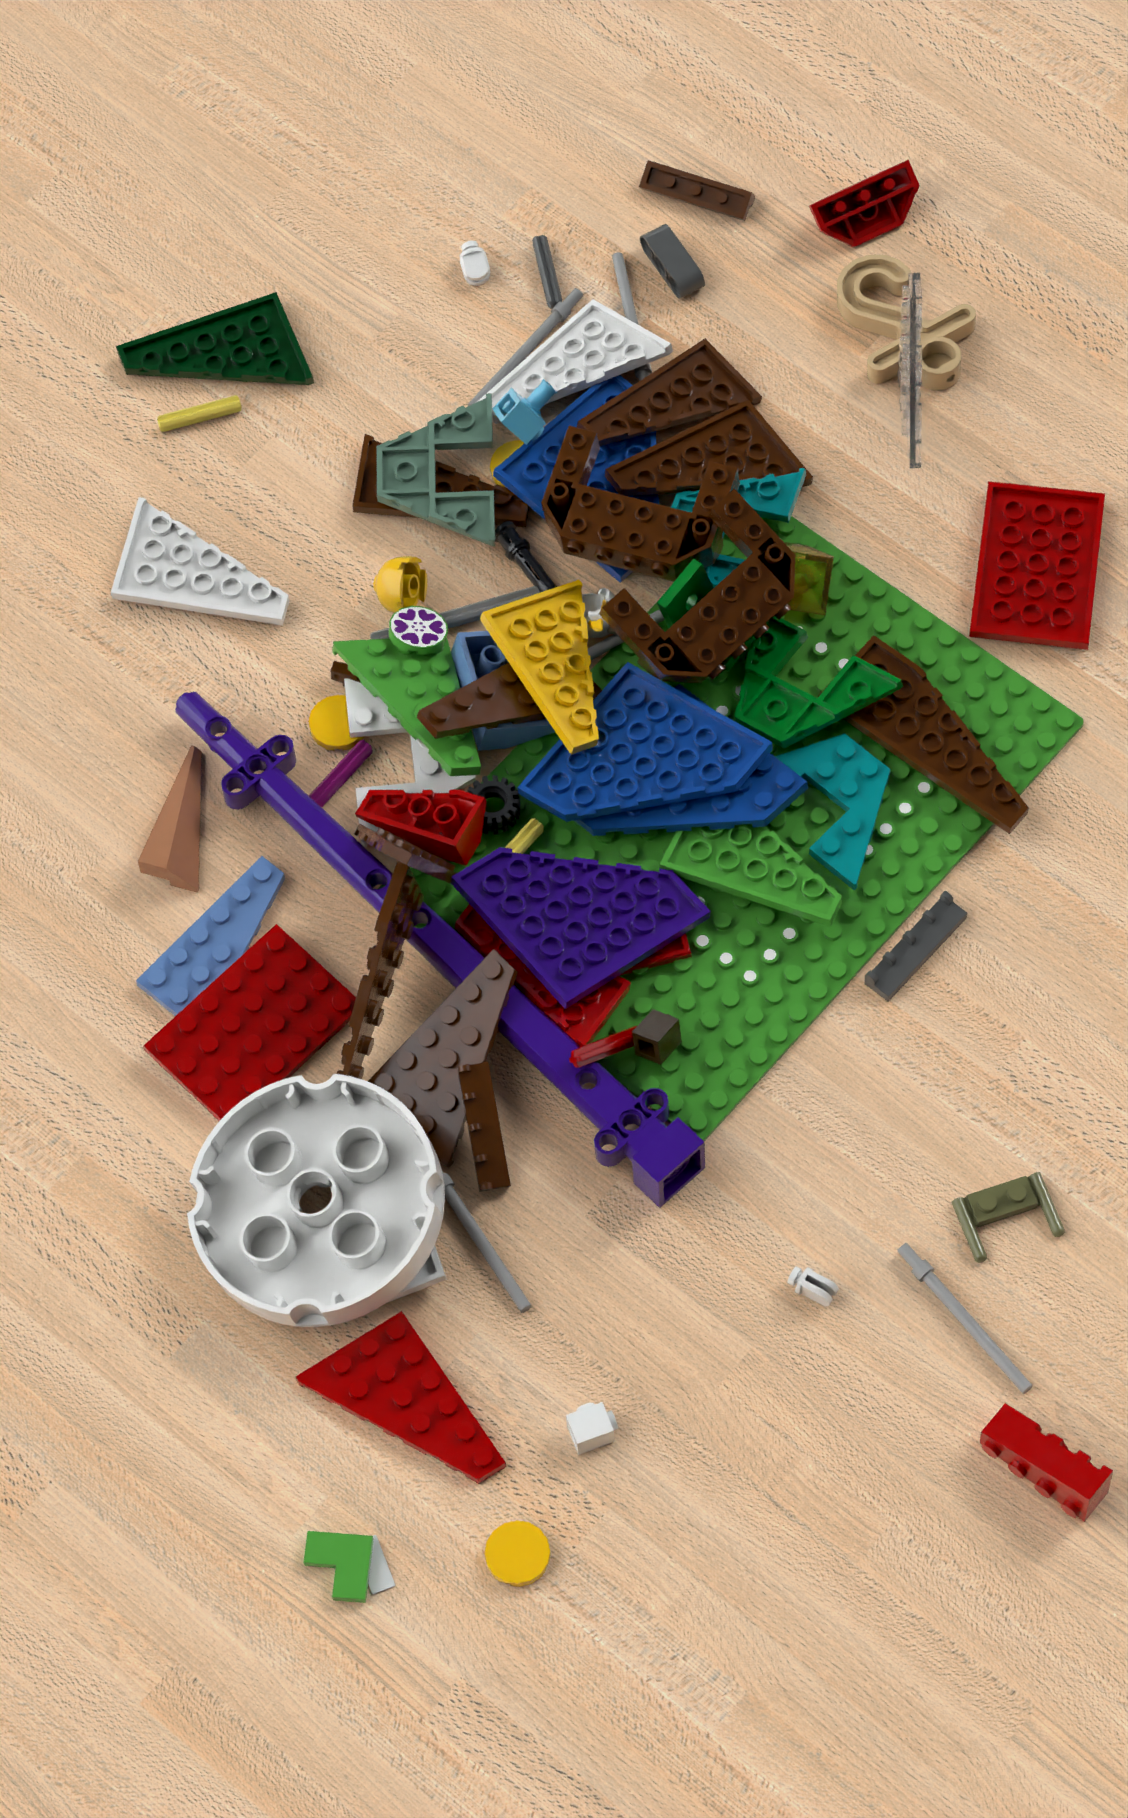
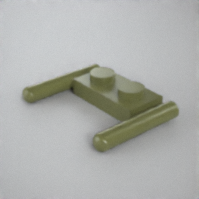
[951,1172,1065,1263]

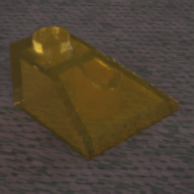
[784,542,834,615]

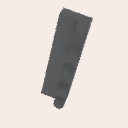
[864,891,967,1002]

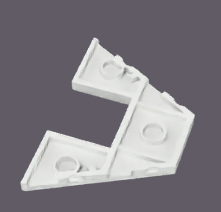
[344,678,476,847]

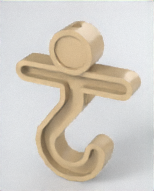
[837,255,976,390]

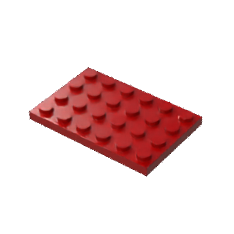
[969,481,1105,650]
[143,924,356,1121]

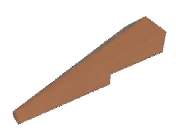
[138,745,202,893]

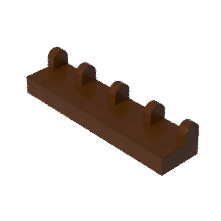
[639,160,755,221]
[457,1062,511,1192]

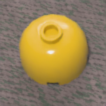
[373,556,427,613]

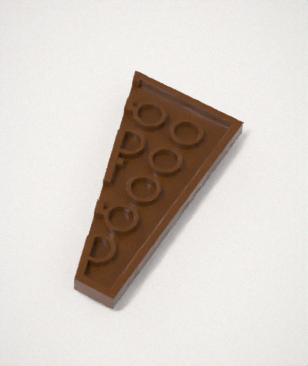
[417,663,602,739]

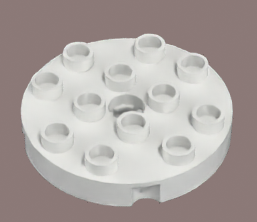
[187,1074,445,1327]

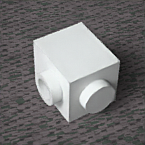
[566,1402,618,1455]

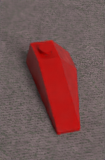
[355,790,486,866]

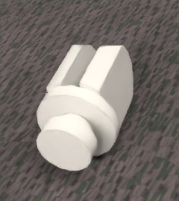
[459,241,490,286]
[787,1266,839,1307]

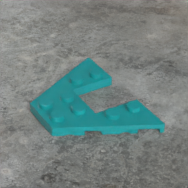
[671,468,806,588]
[775,734,890,891]

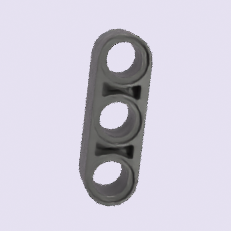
[640,224,705,299]

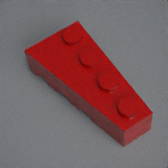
[980,1403,1113,1522]

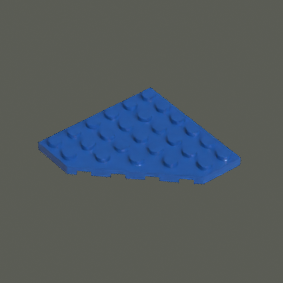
[493,375,659,583]
[517,662,773,822]
[574,684,808,836]

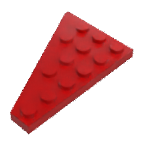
[295,1311,506,1484]

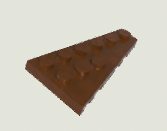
[577,338,762,446]
[352,434,529,527]

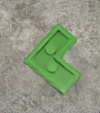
[303,1531,374,1603]

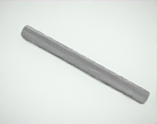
[370,586,540,639]

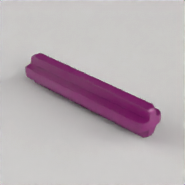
[309,740,373,807]

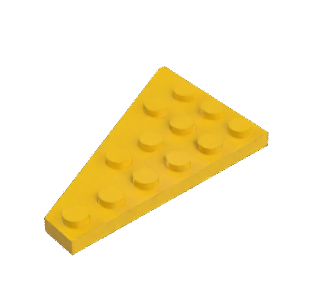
[480,579,599,755]

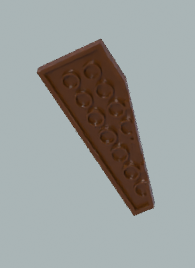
[818,635,1029,834]
[337,862,424,1079]

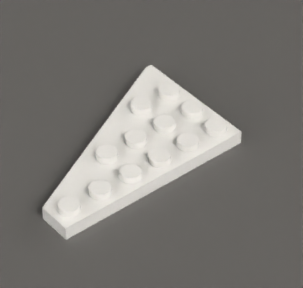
[477,299,673,424]
[111,497,289,626]

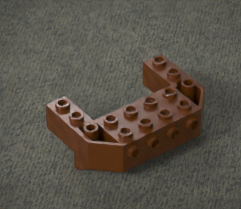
[541,426,740,582]
[599,489,796,683]

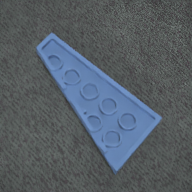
[136,856,285,1016]

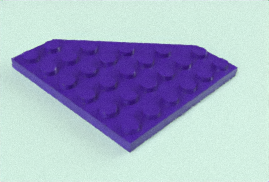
[451,847,711,1009]

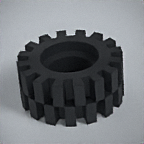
[467,775,521,835]

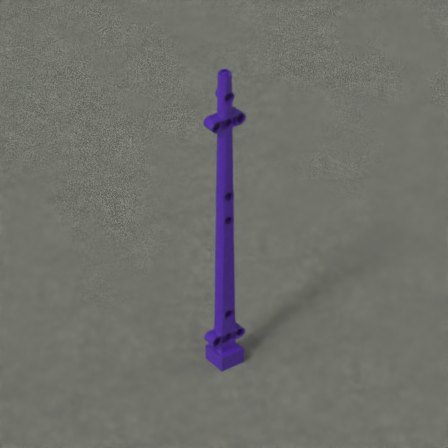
[175,691,705,1208]

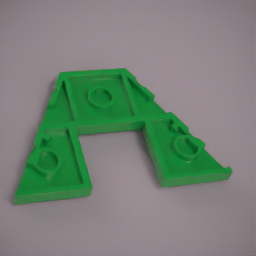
[734,617,903,748]

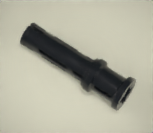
[495,521,557,592]

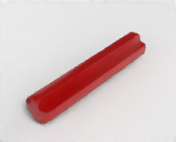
[569,1026,637,1068]

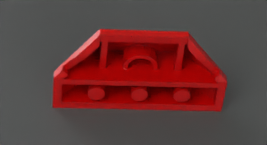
[809,159,920,247]

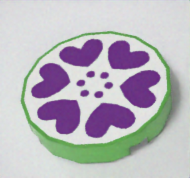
[388,606,448,655]

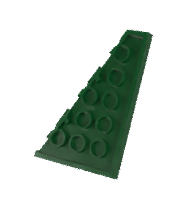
[116,292,314,385]

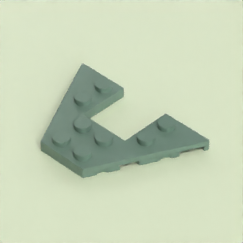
[377,393,495,546]

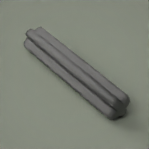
[532,235,562,309]

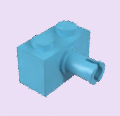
[492,379,557,445]

